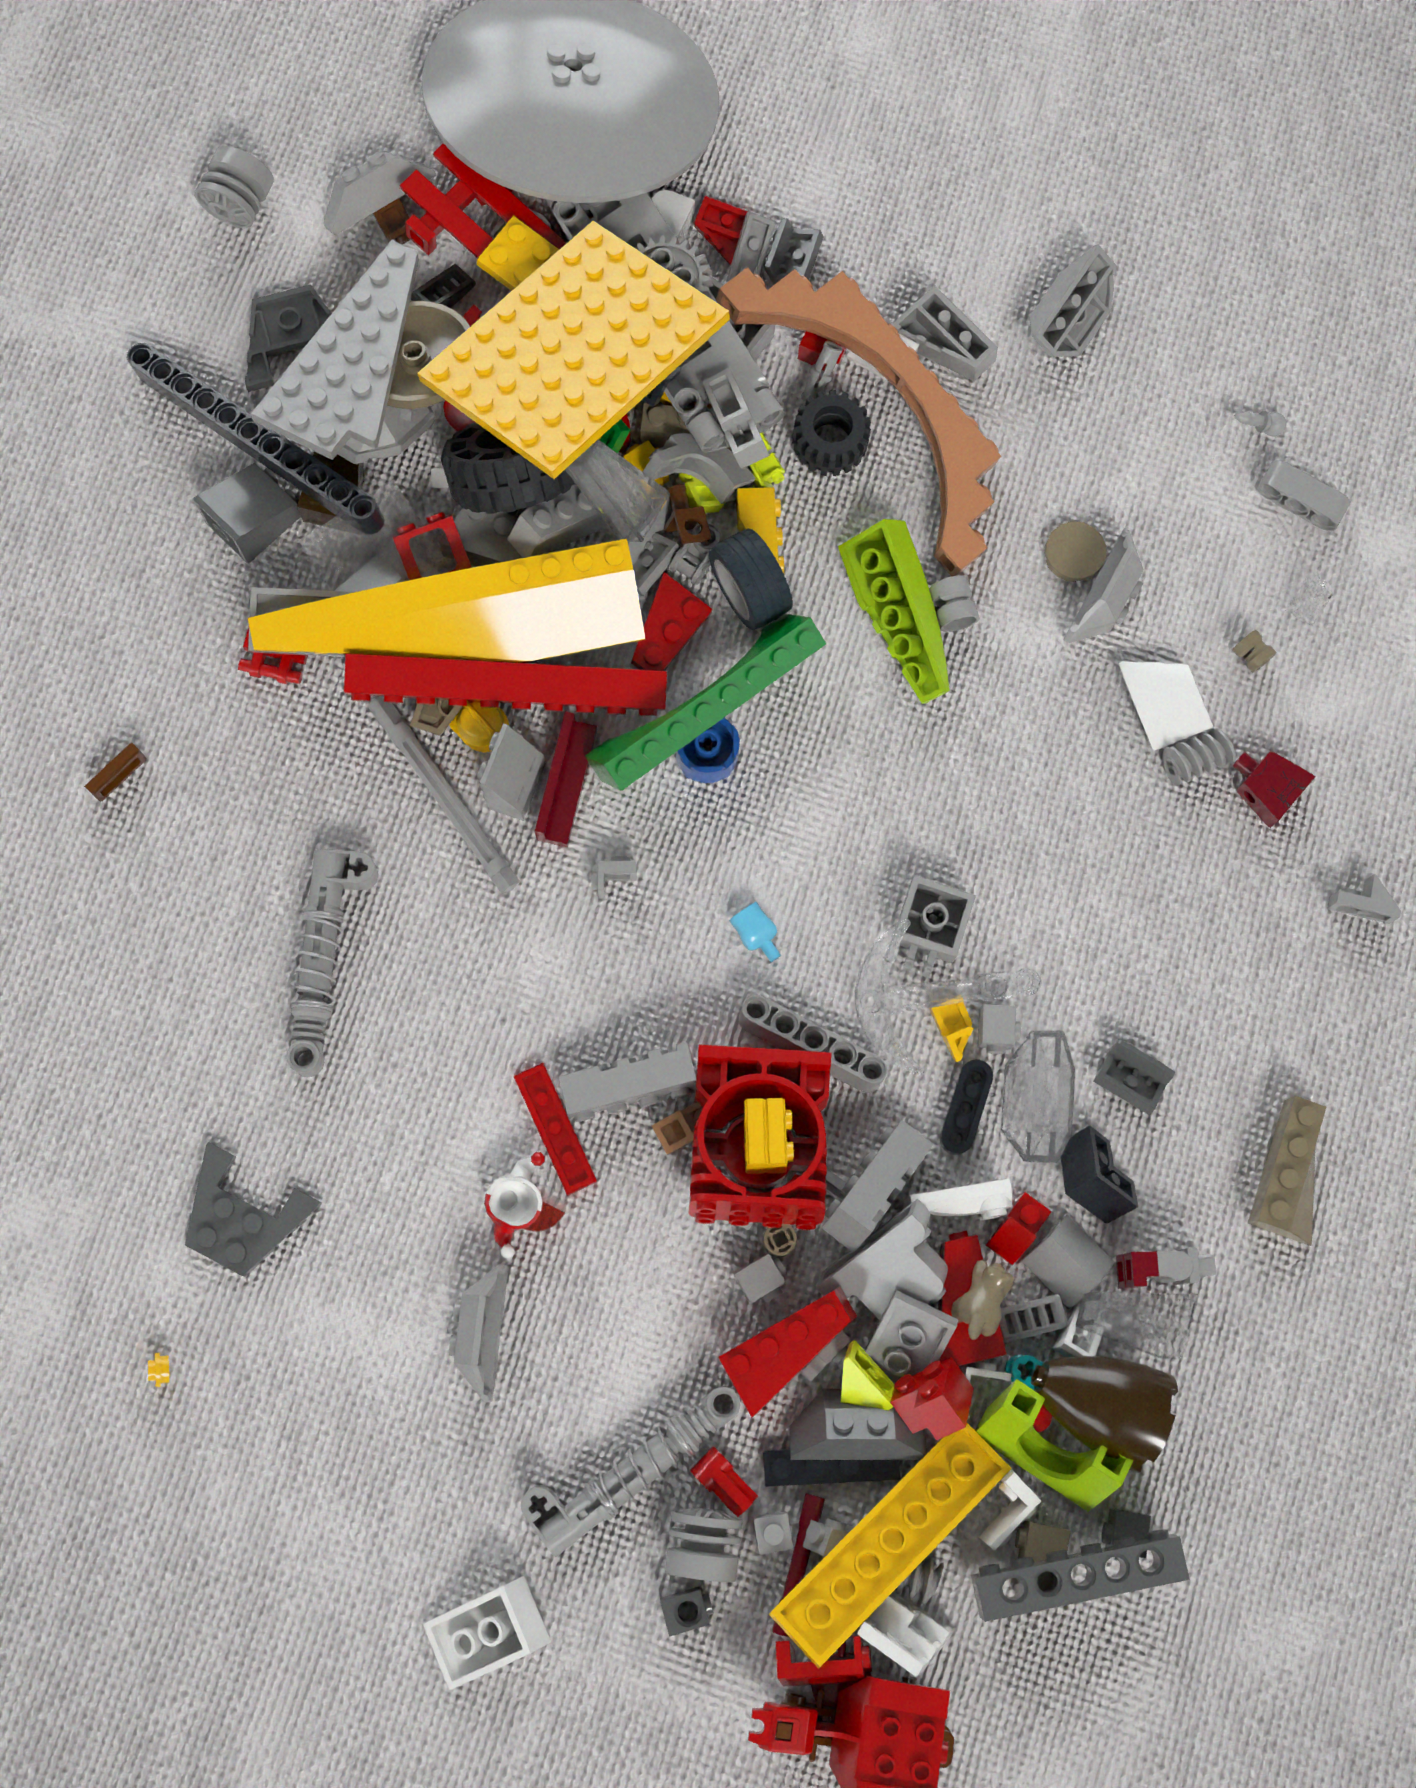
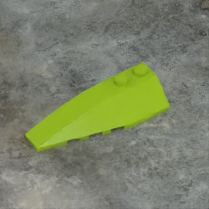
[838,519,950,704]

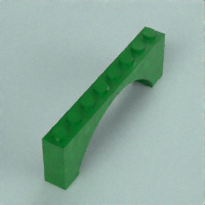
[585,614,826,791]

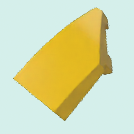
[929,994,974,1062]

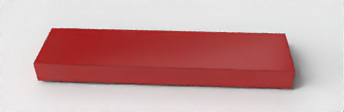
[513,1063,597,1196]

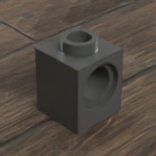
[660,1586,714,1637]

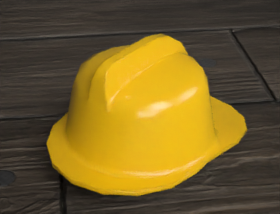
[449,701,509,753]

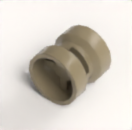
[1232,630,1277,673]
[762,1224,797,1257]

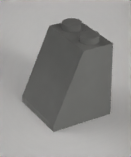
[193,463,301,564]

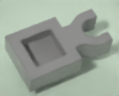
[800,1331,851,1382]

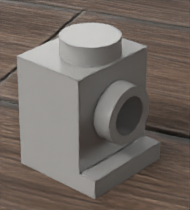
[803,1518,854,1556]

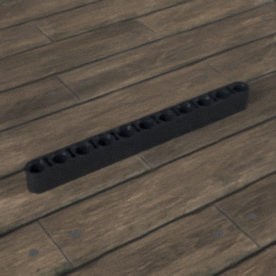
[127,343,385,535]

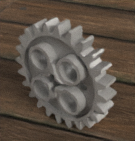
[637,235,713,298]

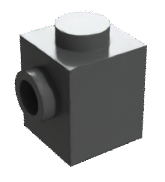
[1101,1508,1151,1561]

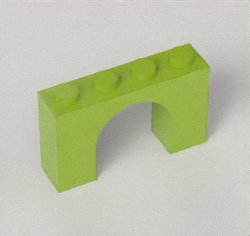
[975,1379,1133,1512]

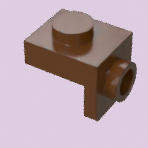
[372,198,410,245]

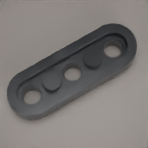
[939,1059,993,1155]

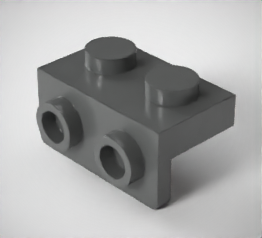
[764,218,824,285]
[1093,1039,1175,1115]

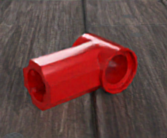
[689,1446,758,1517]

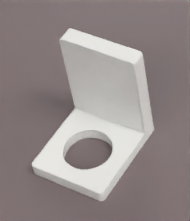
[961,1362,1012,1382]

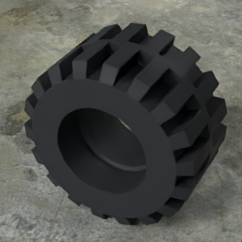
[792,390,871,476]

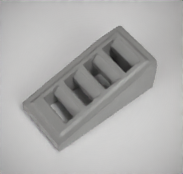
[999,1294,1068,1343]

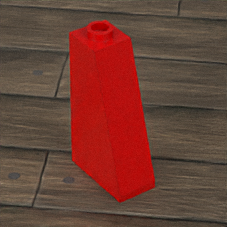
[938,1230,1007,1366]

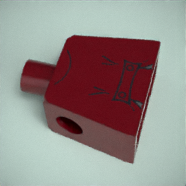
[1232,751,1316,828]

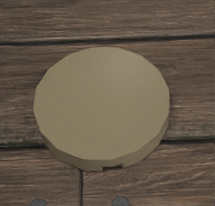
[1044,521,1107,582]

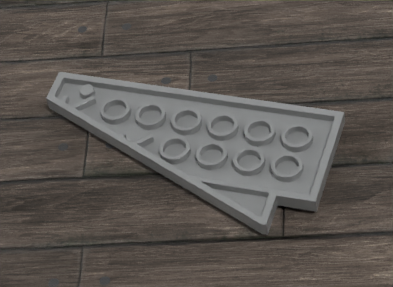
[251,240,419,460]

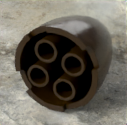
[1031,1356,1178,1473]

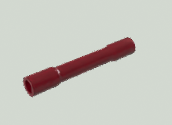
[772,1493,825,1637]

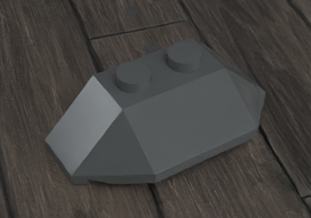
[789,1389,927,1460]

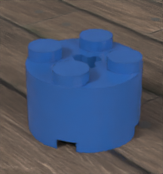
[676,717,740,783]

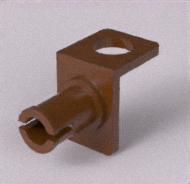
[664,485,711,544]

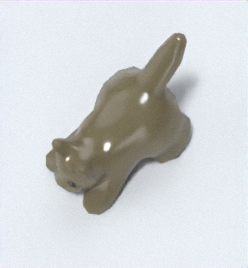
[951,1260,1014,1340]

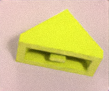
[841,1340,895,1410]

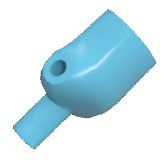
[729,902,781,962]

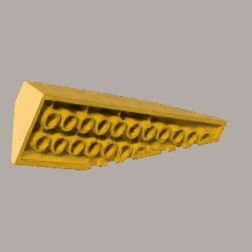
[248,539,645,663]

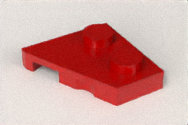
[694,196,748,266]

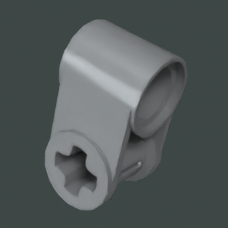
[669,523,721,586]

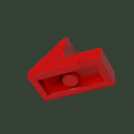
[985,1192,1052,1265]

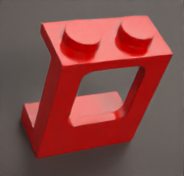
[393,511,472,580]
[776,1636,872,1687]

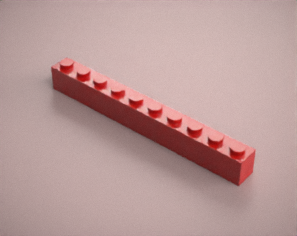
[344,653,667,716]

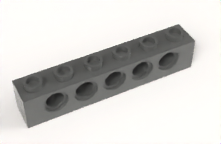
[971,1529,1190,1622]

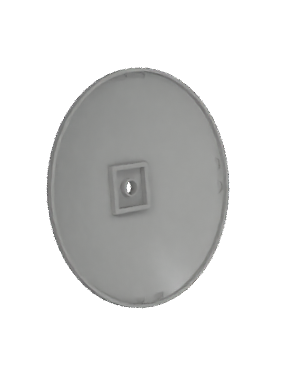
[422,0,719,203]

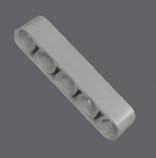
[738,994,888,1093]

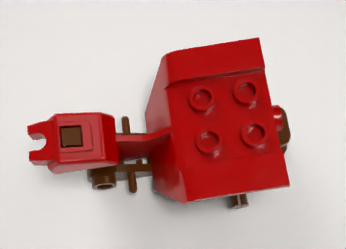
[748,1676,954,1788]

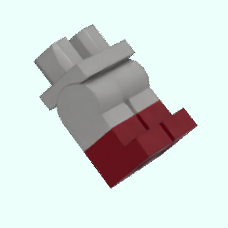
[1116,1248,1216,1289]

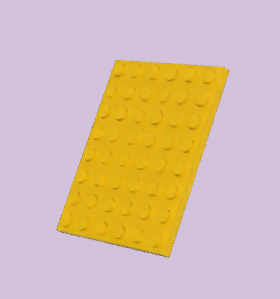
[417,221,730,479]

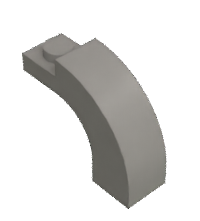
[643,433,756,504]

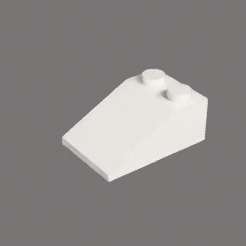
[423,1576,551,1691]

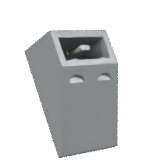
[477,723,546,821]

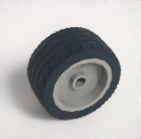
[709,528,793,630]

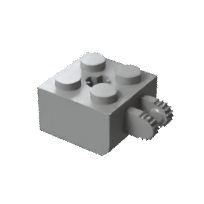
[891,875,976,978]

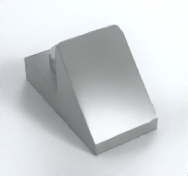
[1327,874,1401,924]

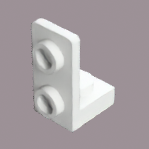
[979,1470,1041,1550]

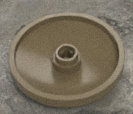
[387,301,470,409]

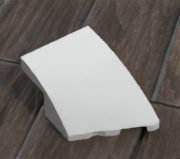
[1118,660,1213,751]
[857,1592,954,1677]

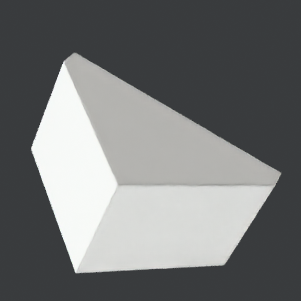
[1052,1304,1107,1357]

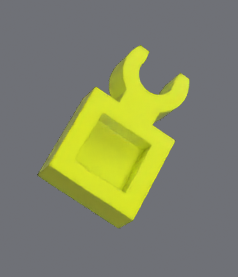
[678,473,724,513]

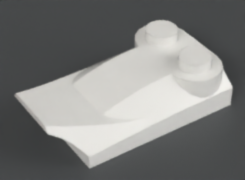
[903,1178,1012,1220]

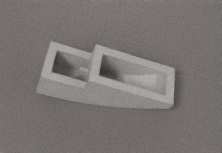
[701,367,770,469]

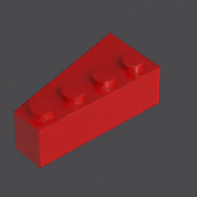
[718,1287,857,1418]

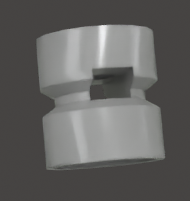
[929,576,980,632]

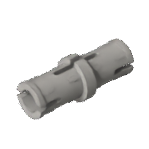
[801,341,843,402]

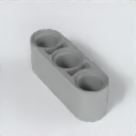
[1257,460,1351,531]

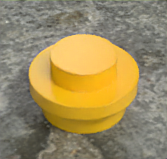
[148,1352,170,1387]

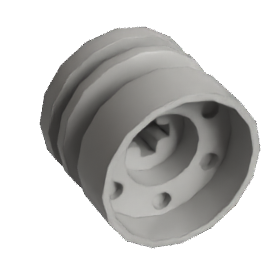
[194,145,274,228]
[665,1508,743,1582]

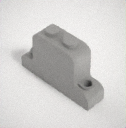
[816,1199,948,1320]

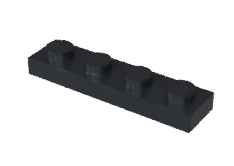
[763,1450,901,1487]

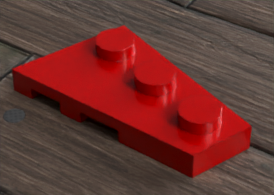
[631,572,713,671]

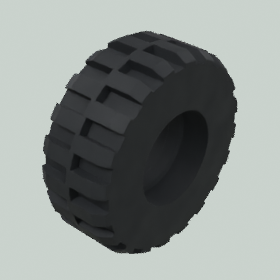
[441,422,587,514]

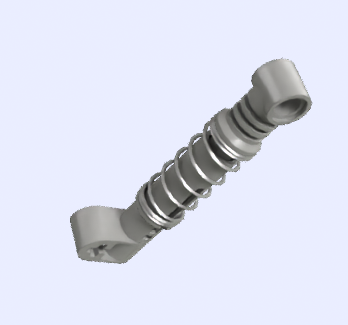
[286,849,379,1077]
[521,1386,740,1557]

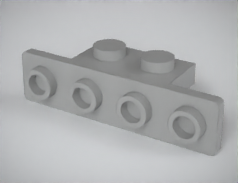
[627,497,680,596]

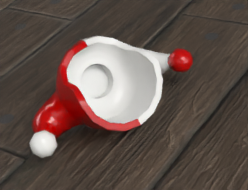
[484,1152,545,1259]

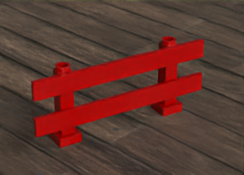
[399,143,566,259]

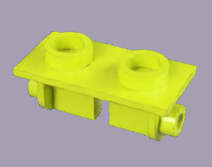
[750,432,785,490]

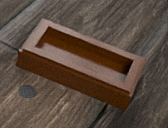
[84,742,147,802]

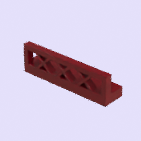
[535,711,598,848]

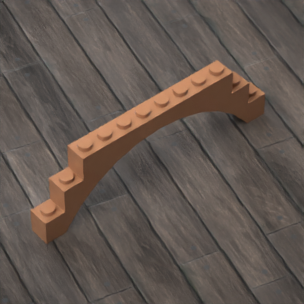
[716,267,1002,577]

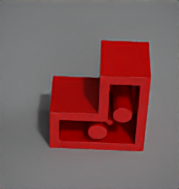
[890,1357,974,1440]

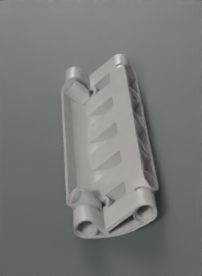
[545,193,785,452]

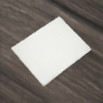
[431,468,449,488]

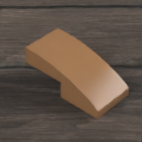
[652,1101,713,1155]

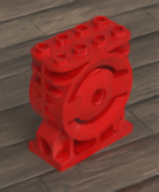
[688,1044,832,1230]

